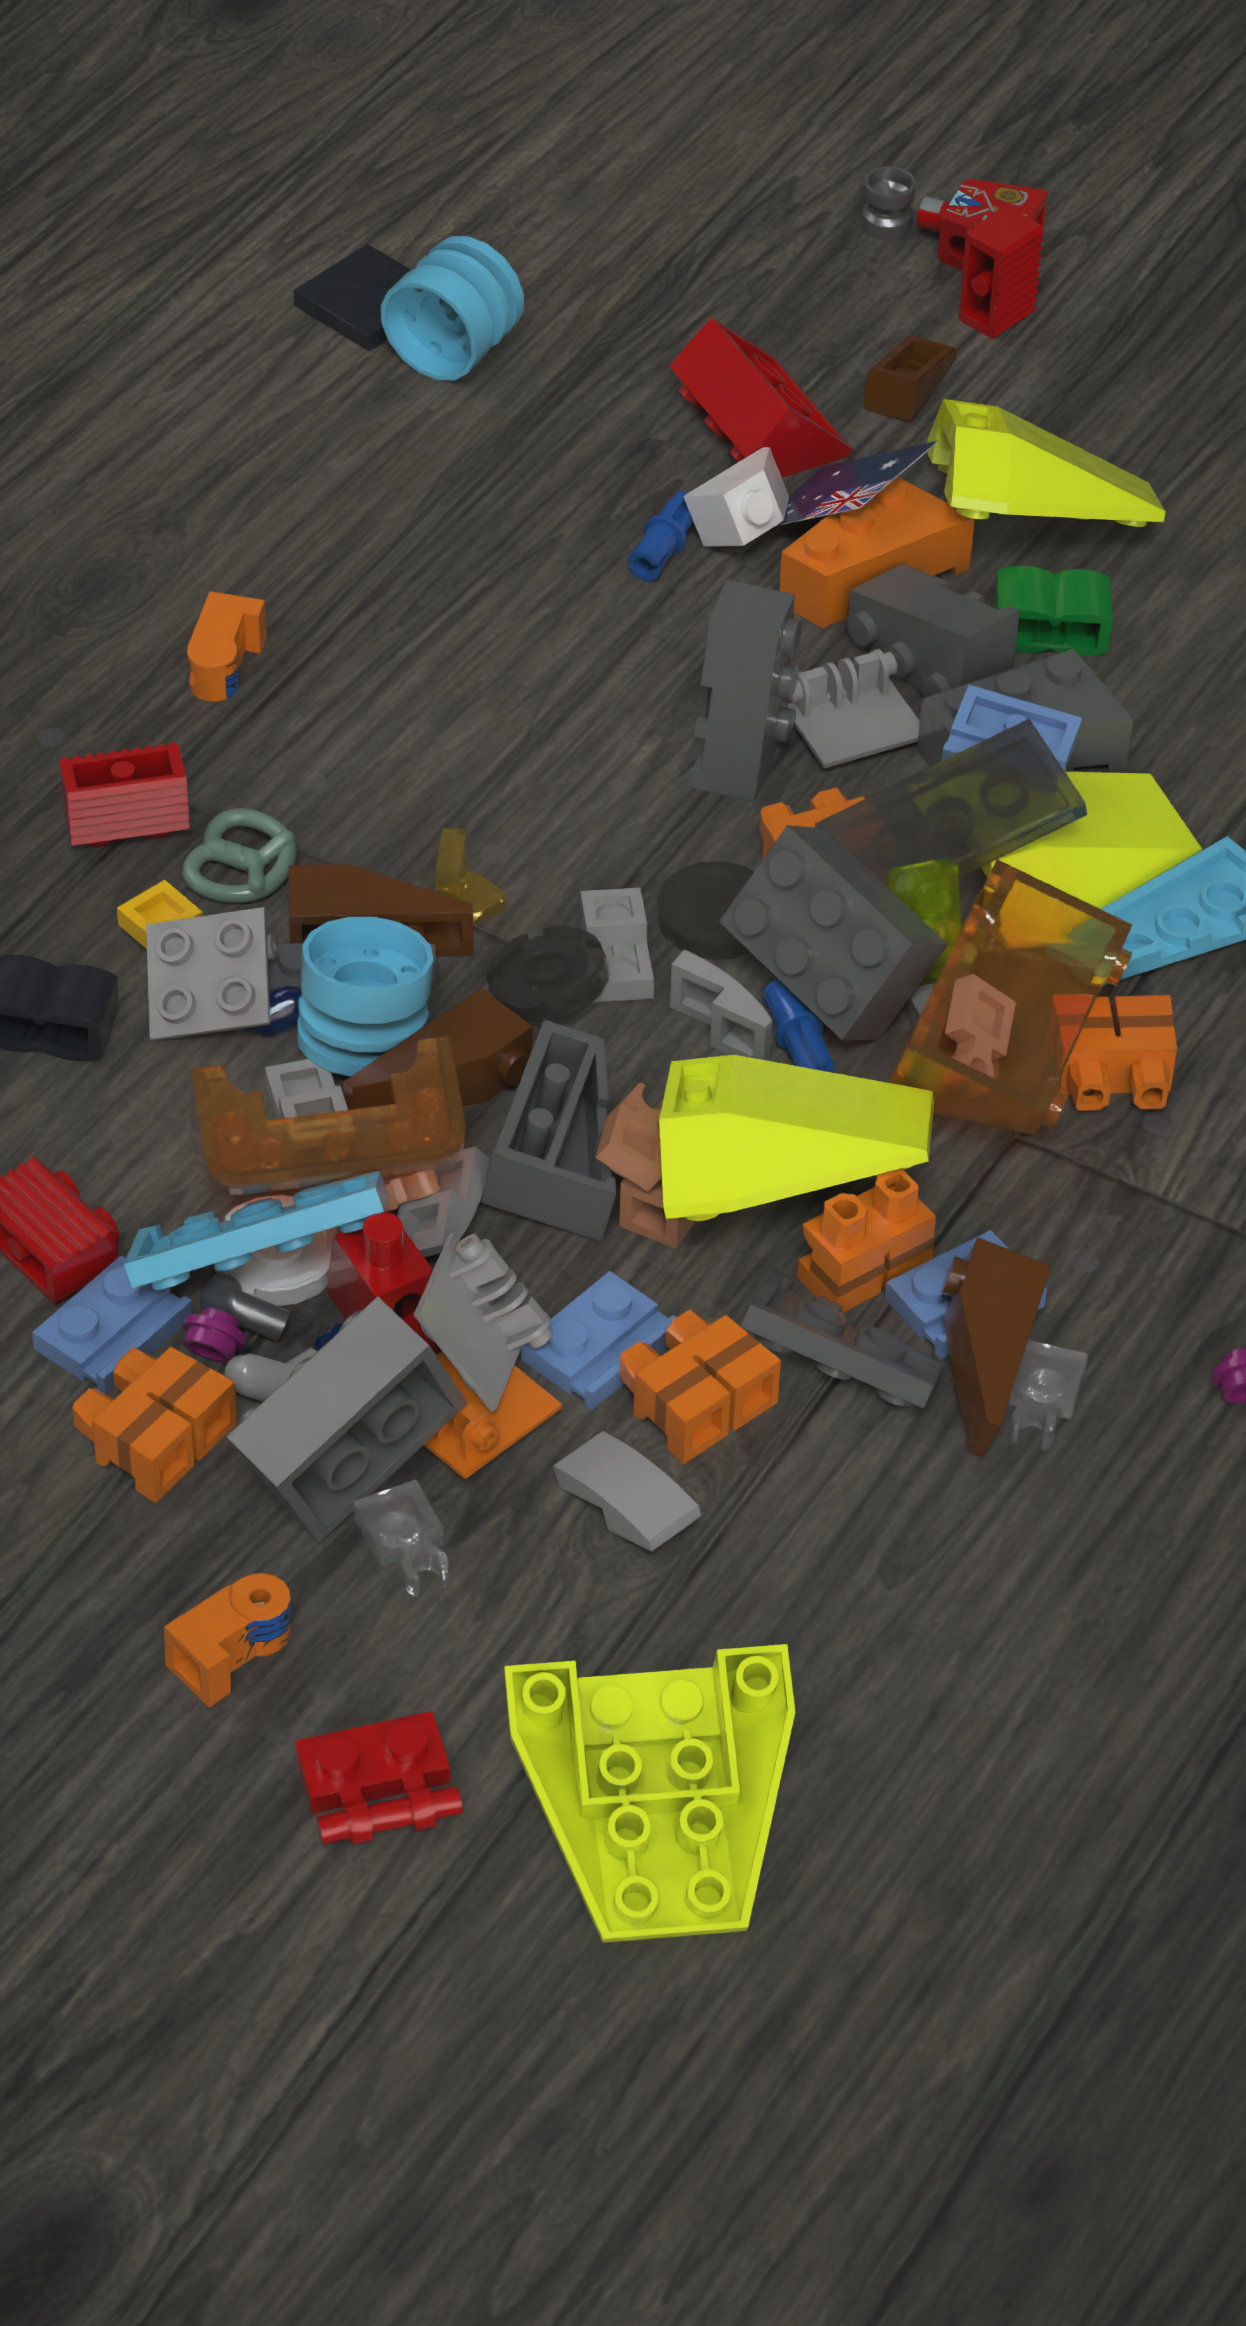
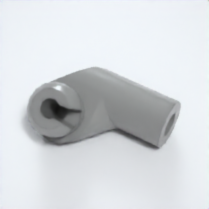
[224,1348,317,1402]

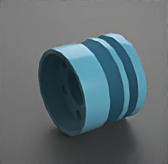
[381,236,524,380]
[297,917,434,1077]

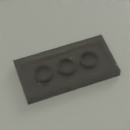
[815,719,1087,904]

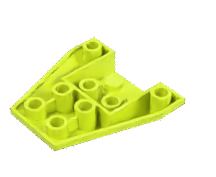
[927,399,1166,527]
[911,772,1202,953]
[659,1055,934,1221]
[504,1644,795,1943]

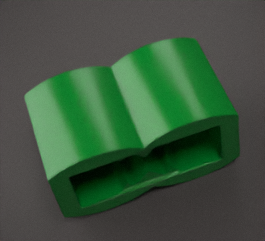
[993,566,1113,656]

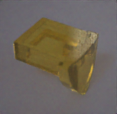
[435,828,506,924]

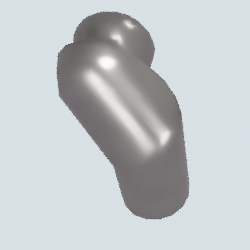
[200,1274,290,1341]

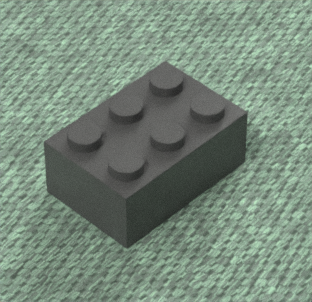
[719,825,948,1040]
[226,1297,467,1543]

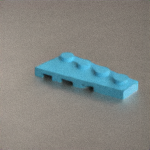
[1048,836,1246,990]
[124,1171,388,1290]

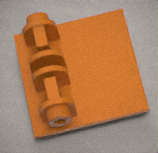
[424,1351,563,1479]

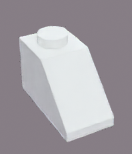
[683,447,789,547]

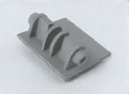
[788,649,920,768]
[146,907,278,1041]
[414,1232,553,1412]

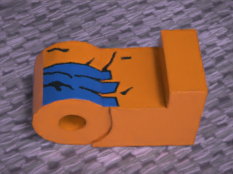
[187,591,267,702]
[164,1573,291,1708]

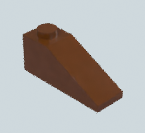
[289,864,473,957]
[343,988,533,1131]
[941,1237,1051,1457]

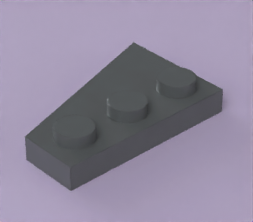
[741,1268,944,1408]

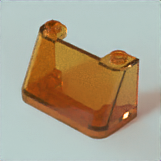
[888,859,1132,1135]
[191,1036,466,1195]

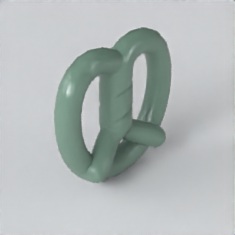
[182,808,297,904]

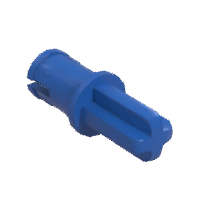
[627,490,693,581]
[763,979,835,1073]

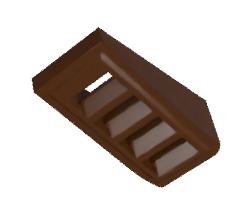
[864,335,957,421]

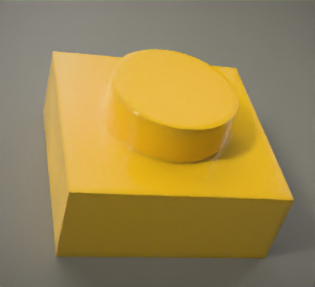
[117,880,203,949]

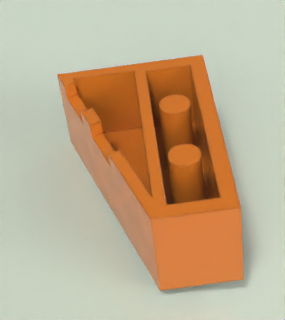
[779,476,975,628]

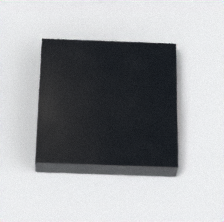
[293,244,411,351]

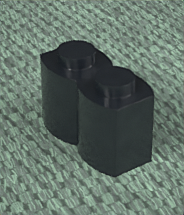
[0,955,119,1061]

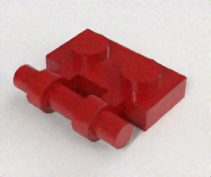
[295,1711,463,1845]

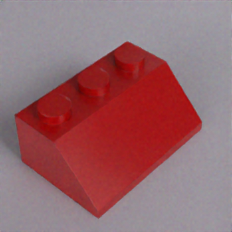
[669,317,853,478]

